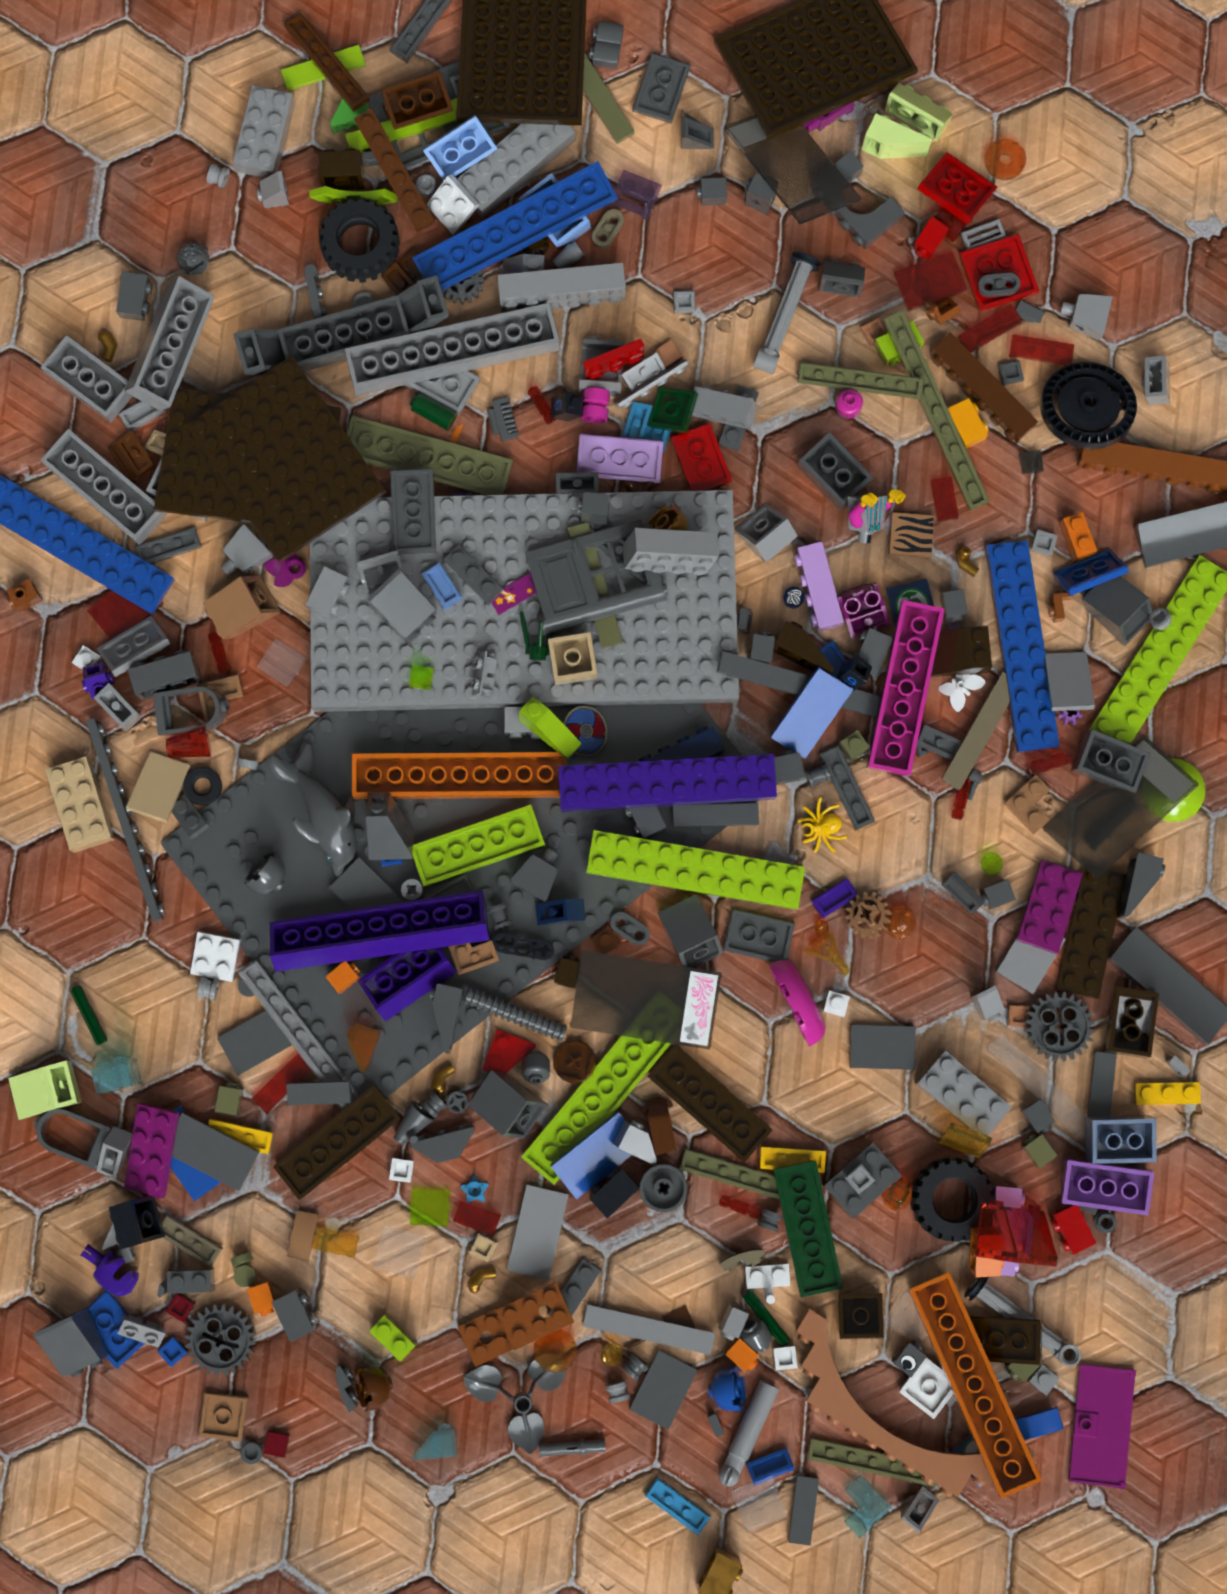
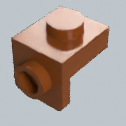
[924,298,961,324]
[1048,589,1074,623]

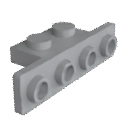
[613,352,689,408]

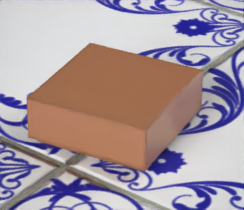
[860,317,888,346]
[654,340,683,369]
[1007,1004,1031,1028]

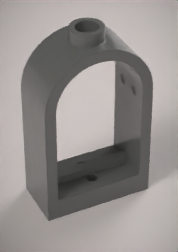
[153,687,230,736]
[33,1109,113,1169]

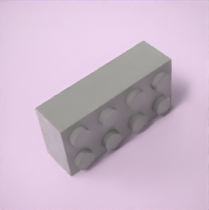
[233,85,295,178]
[40,335,133,423]
[623,528,719,575]
[915,1050,1012,1140]

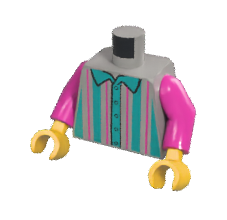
[848,489,906,543]

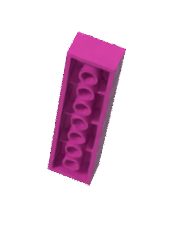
[866,600,945,777]

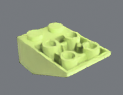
[861,114,933,159]
[8,1060,82,1120]

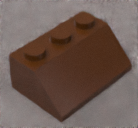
[381,71,453,130]

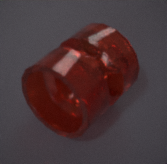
[934,207,967,242]

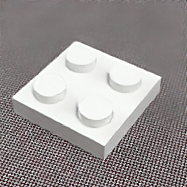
[426,174,479,235]
[190,931,241,982]
[899,1358,953,1419]

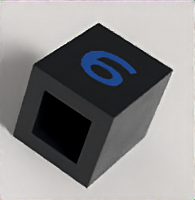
[551,392,583,422]
[837,655,872,692]

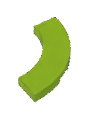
[309,186,397,205]

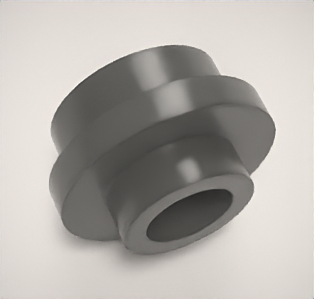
[1094,1211,1116,1233]

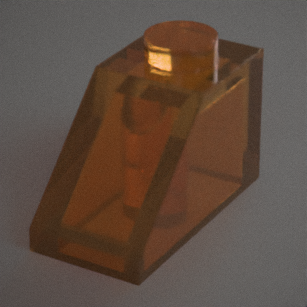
[346,1023,382,1073]

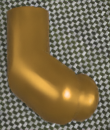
[98,331,117,362]
[956,546,979,577]
[431,1063,456,1095]
[467,1268,496,1293]

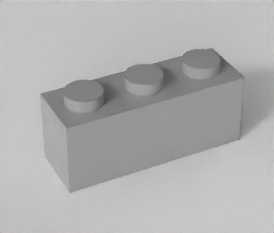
[692,386,758,430]

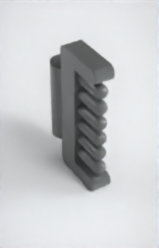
[487,397,519,441]

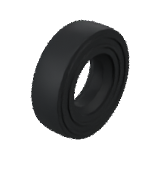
[183,767,222,805]

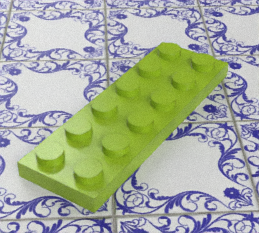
[413,805,545,887]

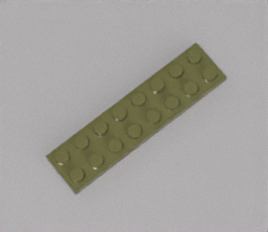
[347,416,513,495]

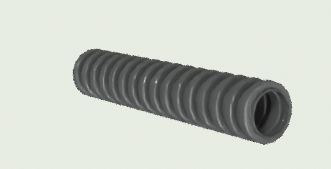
[463,986,567,1042]

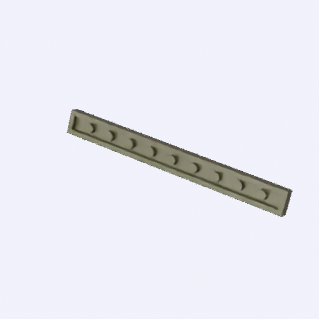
[883,310,990,511]

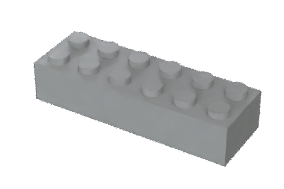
[457,124,575,219]
[498,263,626,312]
[124,276,215,411]
[40,429,167,545]

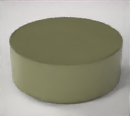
[230,1252,254,1268]
[234,1265,256,1287]

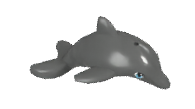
[267,742,356,877]

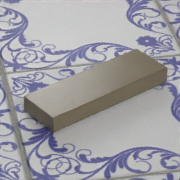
[162,1214,223,1268]

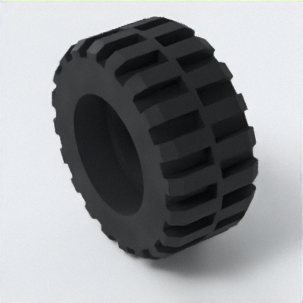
[319,197,400,283]
[910,1158,996,1242]

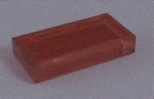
[930,477,959,522]
[453,1201,501,1236]

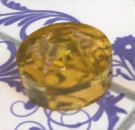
[601,1344,623,1366]

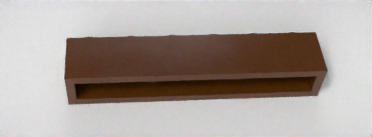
[354,108,436,232]
[930,332,1038,443]

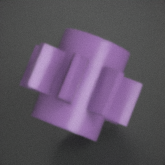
[1057,710,1083,726]

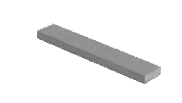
[583,1305,715,1355]

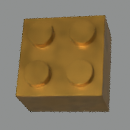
[697,1546,743,1594]

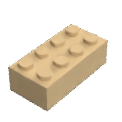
[45,756,115,853]

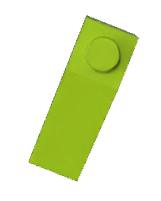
[519,697,582,760]

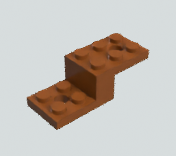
[458,1282,574,1367]

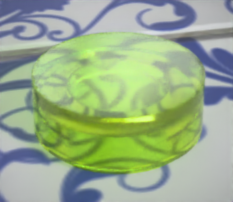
[981,853,1003,875]

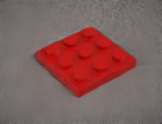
[917,152,997,224]
[959,234,1039,312]

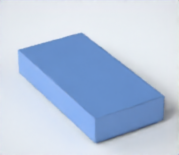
[421,562,463,610]

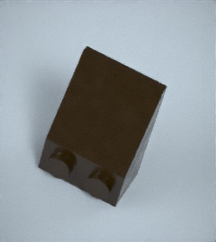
[773,621,834,674]
[931,626,992,677]
[1103,986,1159,1059]

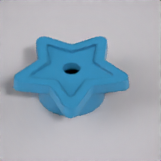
[461,1175,489,1203]

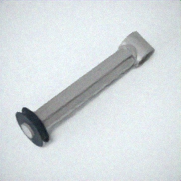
[753,252,821,375]
[964,1277,1081,1366]

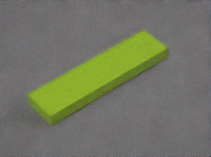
[281,45,366,91]

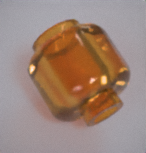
[882,1178,912,1211]

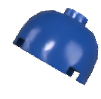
[708,1366,746,1411]

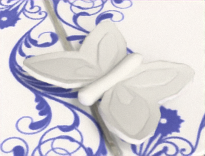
[938,674,985,712]

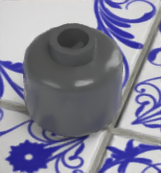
[522,1051,550,1085]
[740,1319,772,1352]

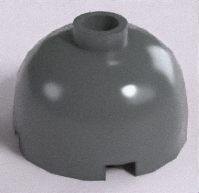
[244,851,285,894]

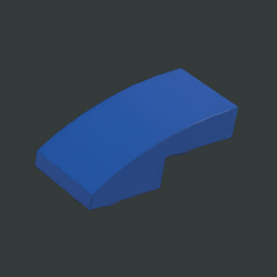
[1015,1407,1064,1440]

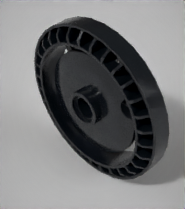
[1040,362,1137,449]

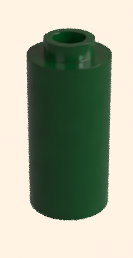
[409,393,458,431]

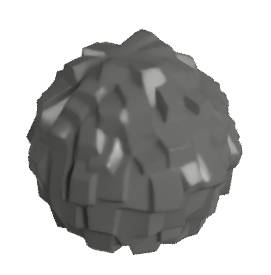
[176,242,210,275]

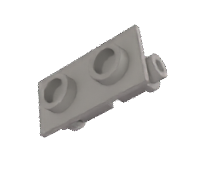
[471,651,497,697]
[117,1314,166,1347]

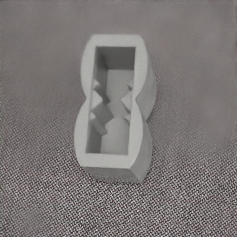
[718,1303,749,1341]

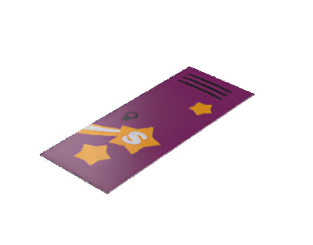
[492,572,537,615]

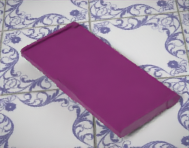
[1068,1364,1136,1490]

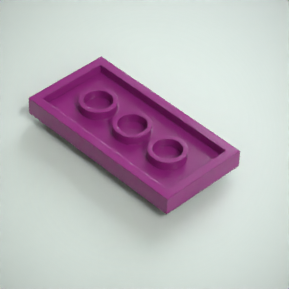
[1016,860,1083,955]
[124,1103,179,1198]

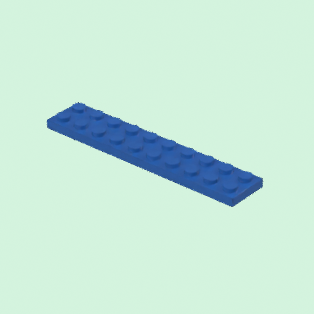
[413,161,618,291]
[0,475,175,615]
[985,540,1060,753]

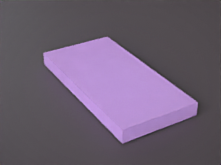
[576,433,663,483]

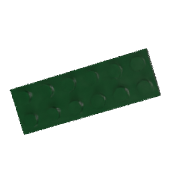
[773,1160,843,1298]

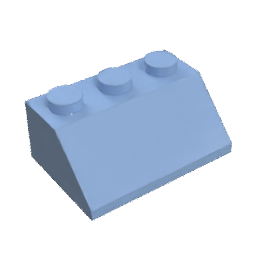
[423,115,497,180]
[519,173,591,247]

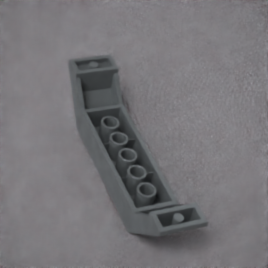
[233,275,449,375]

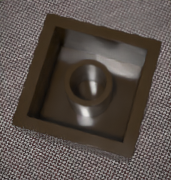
[318,148,365,190]
[838,1293,884,1340]

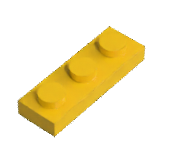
[1134,1082,1201,1105]
[208,1119,274,1154]
[759,1147,826,1173]

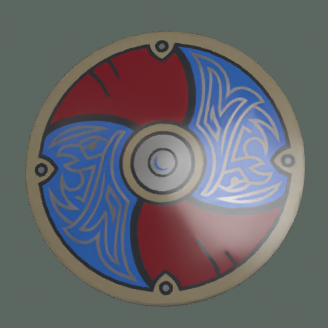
[563,706,608,757]

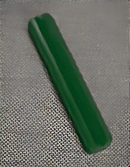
[70,985,107,1045]
[743,1290,790,1347]

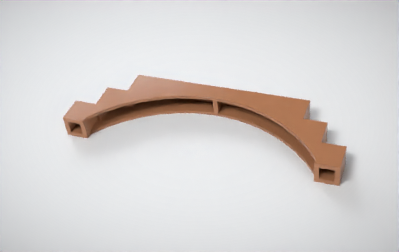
[796,1309,1037,1498]

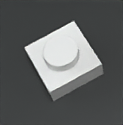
[72,645,102,670]
[823,991,850,1017]
[389,1158,414,1183]
[773,1345,798,1371]

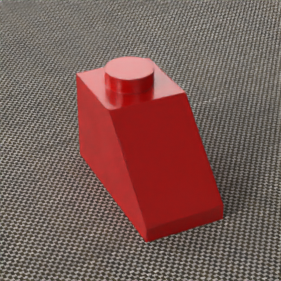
[913,216,949,261]

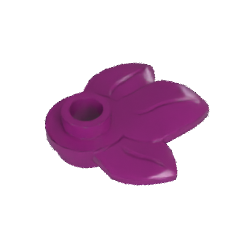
[264,553,306,587]

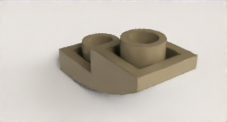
[719,1249,765,1272]

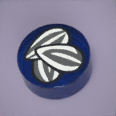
[783,587,804,609]

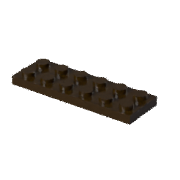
[1056,864,1127,999]
[647,1044,772,1163]
[273,1085,402,1201]

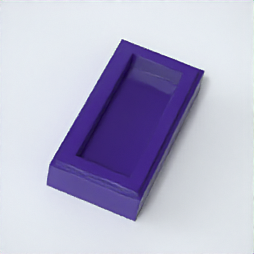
[811,878,857,919]

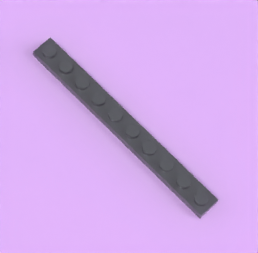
[86,718,166,923]

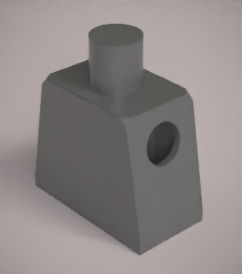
[510,849,559,902]

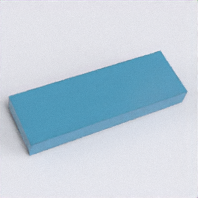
[645,1477,711,1535]

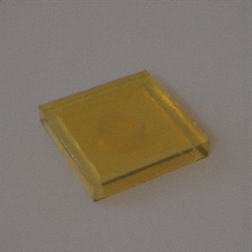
[939,1122,992,1158]

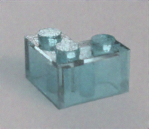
[91,1055,142,1095]

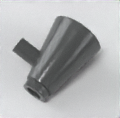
[394,1101,434,1145]

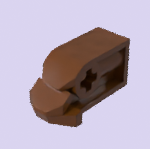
[641,1097,677,1155]

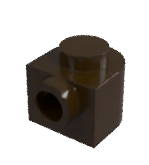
[523,237,550,255]

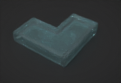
[844,1475,891,1538]

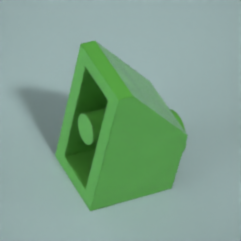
[330,99,369,134]

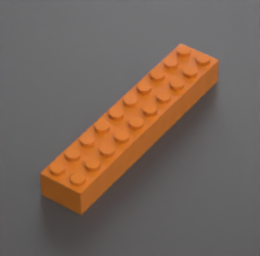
[352,752,567,799]
[908,1272,1042,1499]

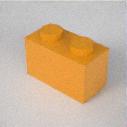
[947,398,989,449]

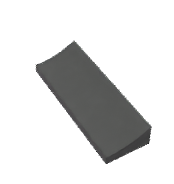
[1134,502,1227,568]
[1108,927,1227,1045]

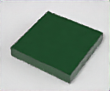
[647,386,698,433]

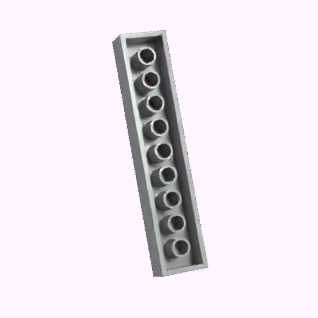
[345,303,559,396]

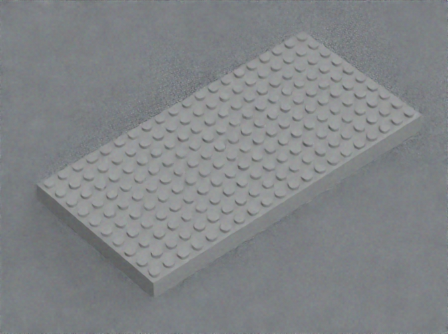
[310,490,739,712]

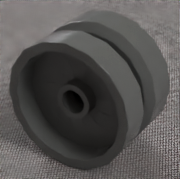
[639,1164,687,1213]

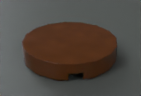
[553,1041,596,1084]

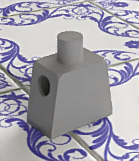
[1060,294,1113,340]
[220,524,273,576]

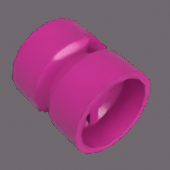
[581,388,610,424]

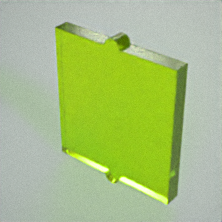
[409,1188,451,1227]

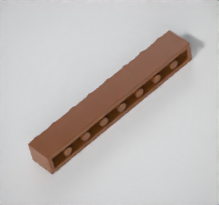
[1078,442,1227,493]

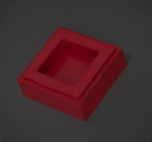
[165,1293,196,1323]
[263,1431,290,1458]

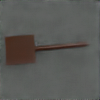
[624,1306,696,1350]

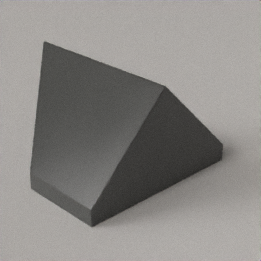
[681,110,714,149]

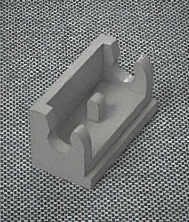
[356,551,405,589]

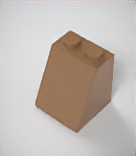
[203,576,281,639]

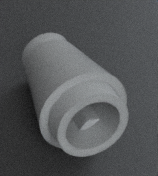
[552,241,584,269]

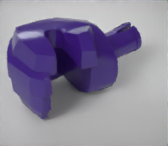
[80,1244,139,1297]

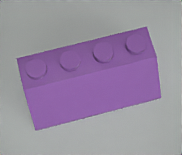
[1061,1157,1154,1215]

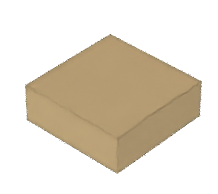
[469,1233,498,1262]

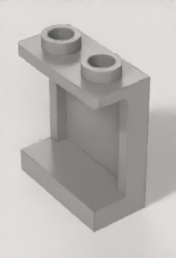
[579,337,625,396]

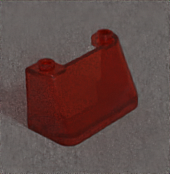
[975,1200,1058,1267]

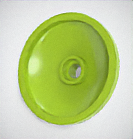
[1141,758,1205,822]

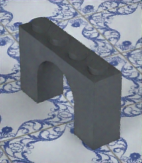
[811,151,905,250]

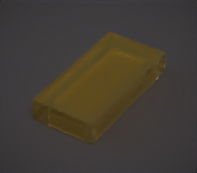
[312,1227,360,1258]

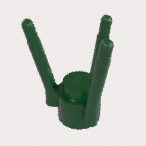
[519,611,554,661]

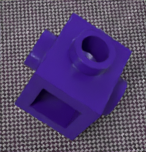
[82,661,115,699]

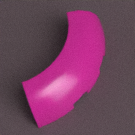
[769,960,826,1047]

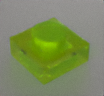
[409,665,434,691]

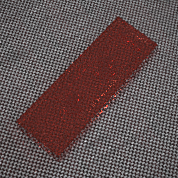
[958,304,1023,353]
[1009,335,1074,366]
[252,1053,311,1114]

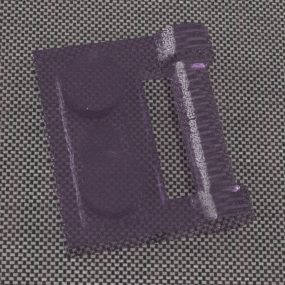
[610,170,662,220]

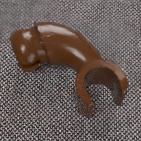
[625,481,658,492]

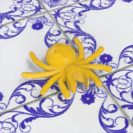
[797,797,848,853]

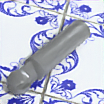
[718,1380,780,1487]

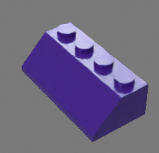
[357,947,456,1022]

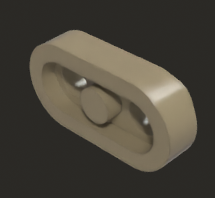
[592,209,624,249]

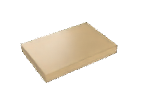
[126,752,191,823]

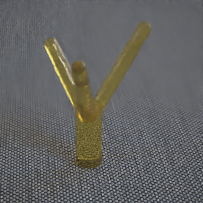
[804,932,851,976]

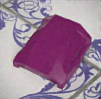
[837,582,891,639]

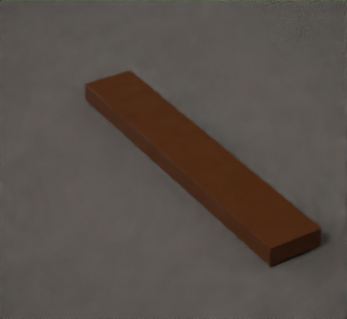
[283,13,370,112]

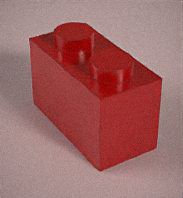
[1050,1205,1097,1255]

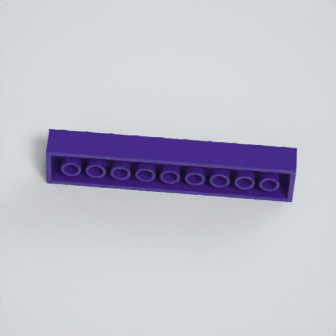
[558,754,777,812]
[270,890,489,972]

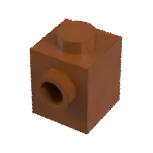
[6,579,42,612]

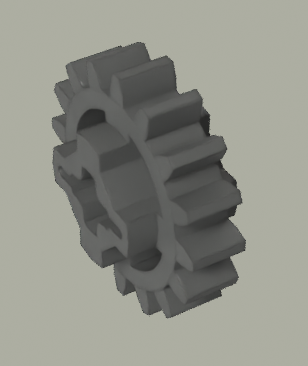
[442,271,484,305]

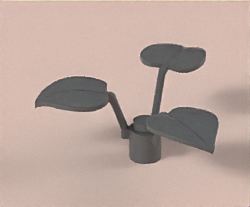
[463,1354,566,1454]

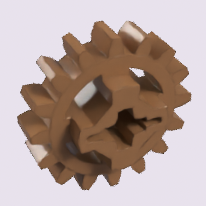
[845,892,892,939]

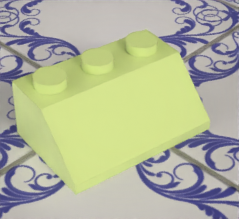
[885,83,953,142]

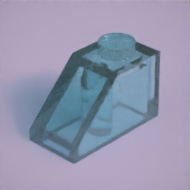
[413,1424,458,1461]

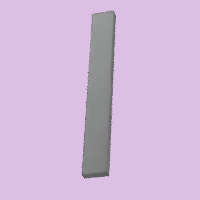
[238,960,359,1110]

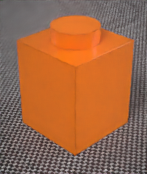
[325,961,361,994]
[247,1281,276,1316]
[724,1337,759,1372]

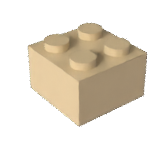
[548,632,597,685]

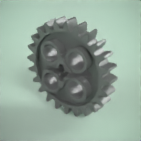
[1024,992,1095,1062]
[185,1304,257,1376]

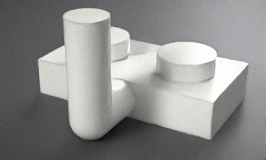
[745,1263,790,1304]

